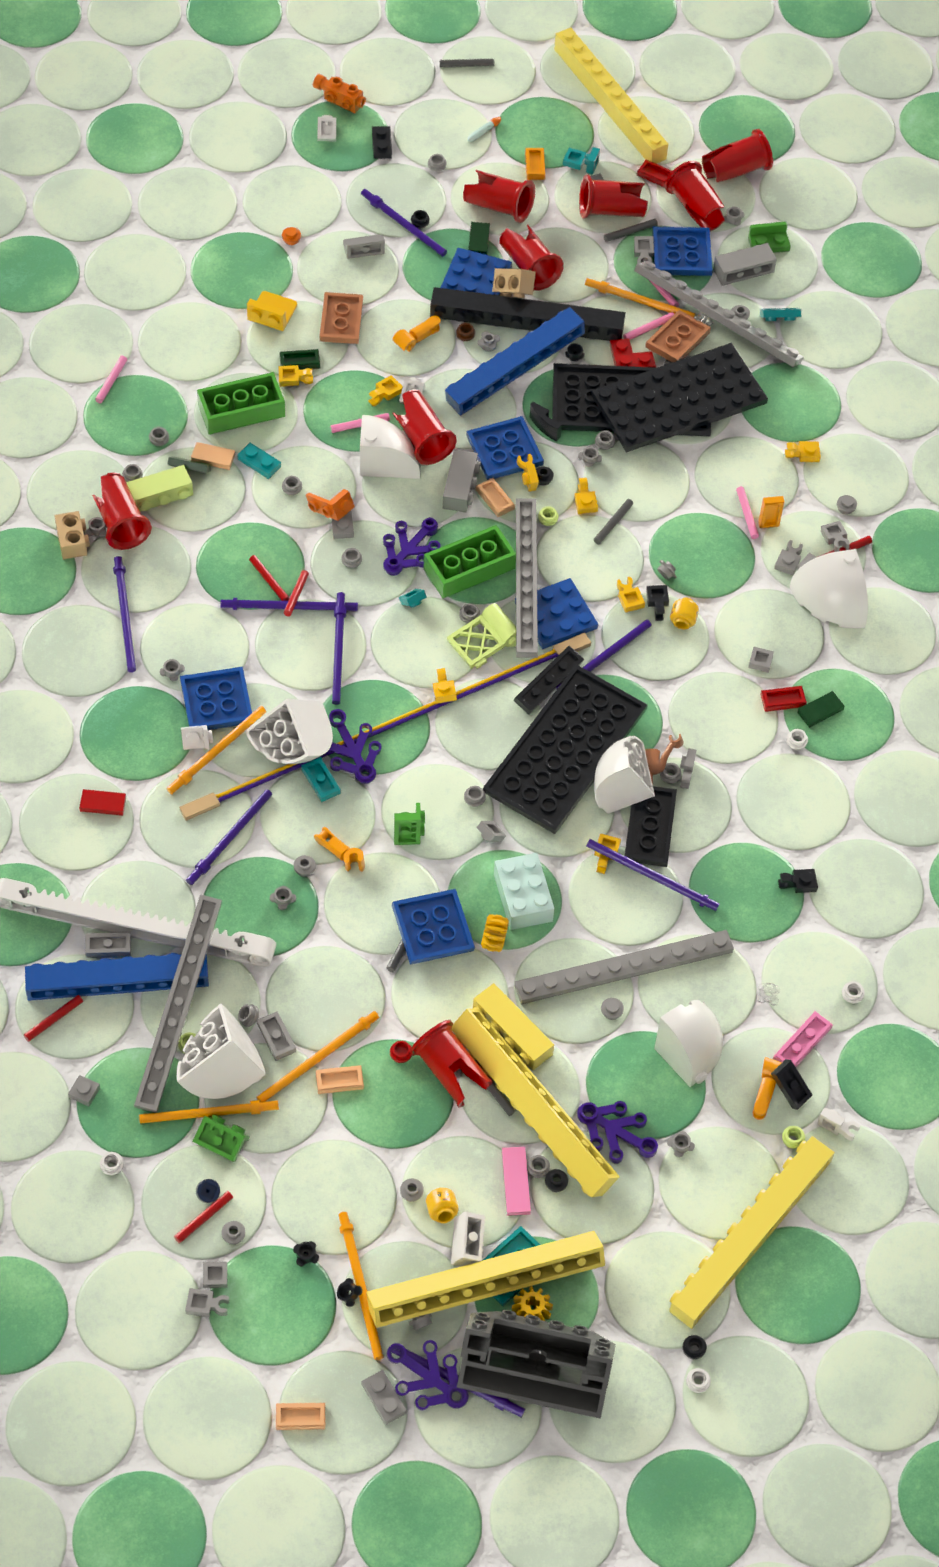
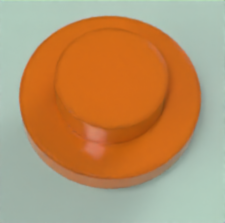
[282,227,301,245]

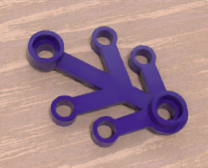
[383,517,441,576]
[326,709,382,784]
[577,1101,658,1164]
[387,1340,469,1410]

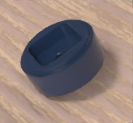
[196,1179,220,1203]

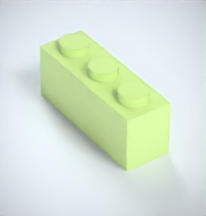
[126,465,193,512]

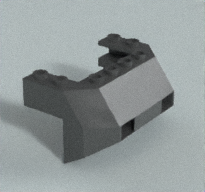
[457,1310,616,1419]

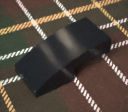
[530,402,562,442]

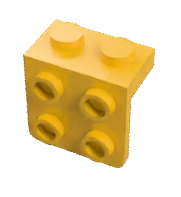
[247,291,297,331]

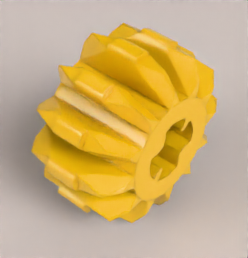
[481,914,509,952]
[512,1286,553,1321]

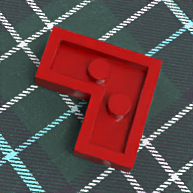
[610,338,656,368]

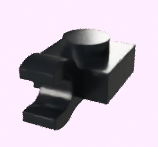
[646,585,669,621]
[778,869,818,893]

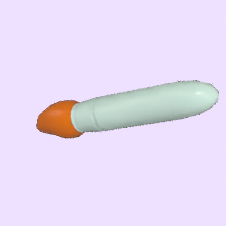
[467,117,501,142]

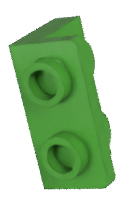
[748,221,791,253]
[394,803,425,845]
[192,1114,250,1162]

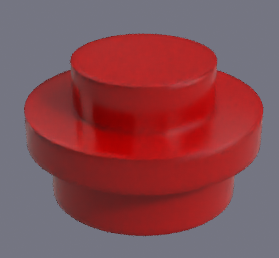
[390,1041,412,1063]

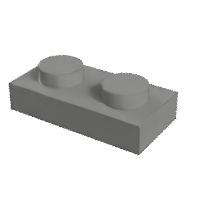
[331,511,354,539]
[85,932,131,958]
[257,1011,296,1061]
[361,1370,407,1425]

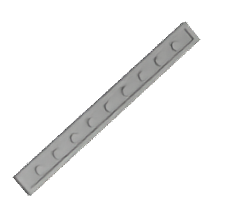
[634,261,804,367]
[516,499,538,658]
[134,894,222,1113]
[514,930,734,1005]

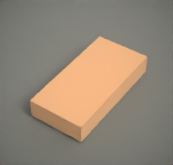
[191,442,235,470]
[476,478,515,517]
[316,1065,364,1094]
[276,1403,325,1430]

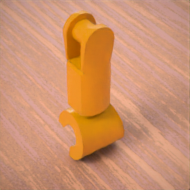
[392,316,441,352]
[314,827,365,872]
[752,1057,782,1120]

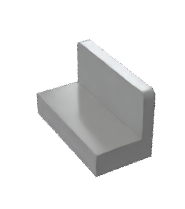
[343,235,385,259]

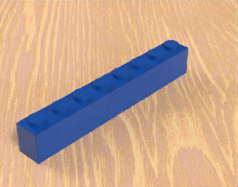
[445,307,585,416]
[25,953,209,1001]

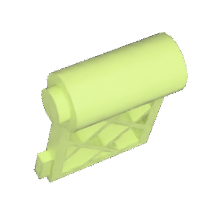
[447,604,516,669]

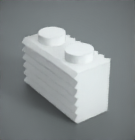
[451,1212,486,1267]

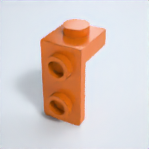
[306,489,355,521]

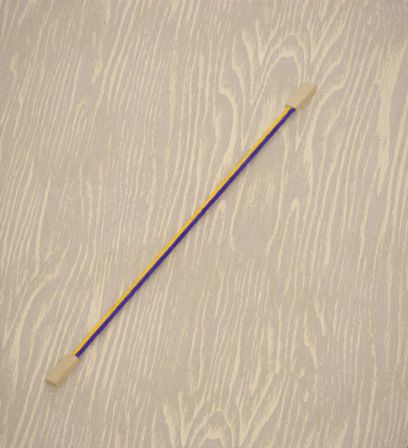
[179,633,591,821]

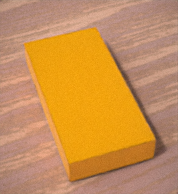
[525,148,546,180]
[758,496,784,528]

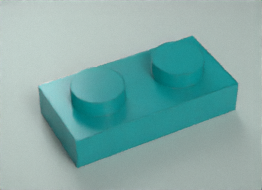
[760,308,801,321]
[237,443,281,479]
[301,757,341,802]

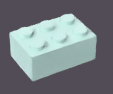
[494,853,554,930]

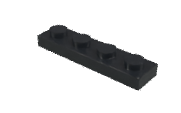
[513,646,584,715]

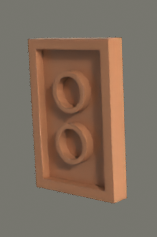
[320,292,363,344]
[645,310,711,363]

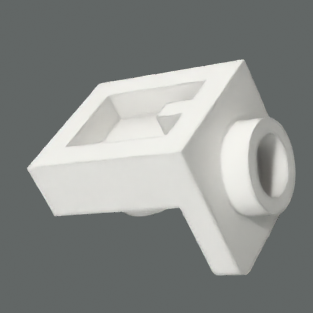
[317,115,336,142]
[399,377,426,404]
[181,725,213,750]

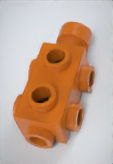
[313,74,366,113]

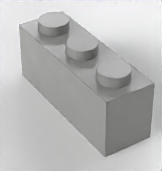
[713,243,777,286]
[443,449,481,512]

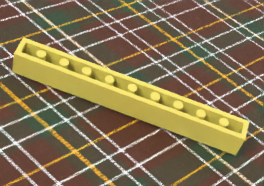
[554,27,668,164]
[452,1008,620,1198]
[669,1136,835,1329]
[366,1231,605,1328]

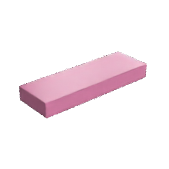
[773,1011,833,1067]
[502,1147,531,1216]

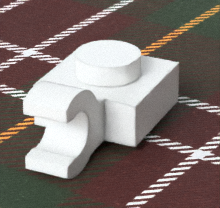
[817,1108,860,1141]

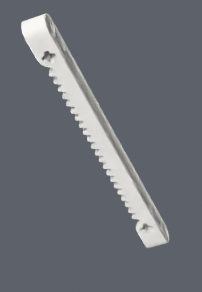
[0,878,277,967]

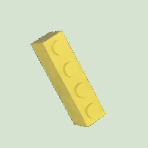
[473,983,554,1071]

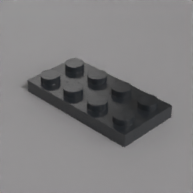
[624,786,677,867]

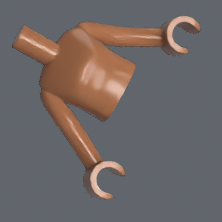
[645,734,684,785]

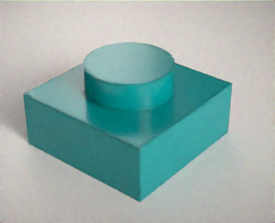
[563,147,587,170]
[584,147,600,175]
[399,589,427,608]

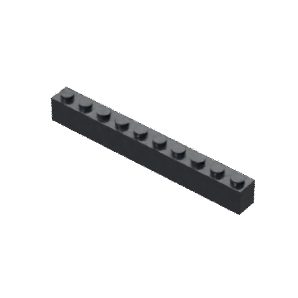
[430,287,626,341]

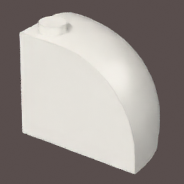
[360,415,420,479]
[790,549,868,628]
[245,699,333,764]
[594,736,655,814]
[654,1000,723,1087]
[177,1004,266,1099]

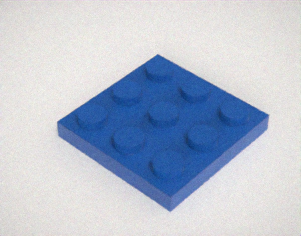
[652,227,713,276]
[440,248,512,296]
[466,416,544,480]
[515,578,598,649]
[180,666,252,730]
[391,889,475,965]

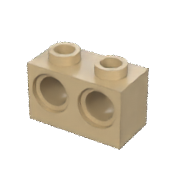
[492,268,535,298]
[54,511,90,559]

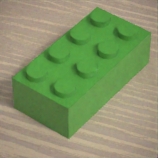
[197,372,285,435]
[424,525,516,599]

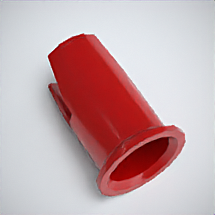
[701,129,773,182]
[664,160,725,231]
[463,170,535,223]
[579,174,648,219]
[499,225,564,291]
[392,389,457,465]
[92,472,152,550]
[409,1019,493,1108]

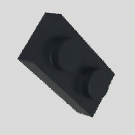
[372,126,392,159]
[771,1059,813,1110]

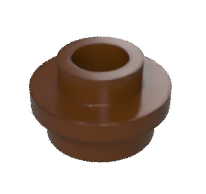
[456,323,475,341]

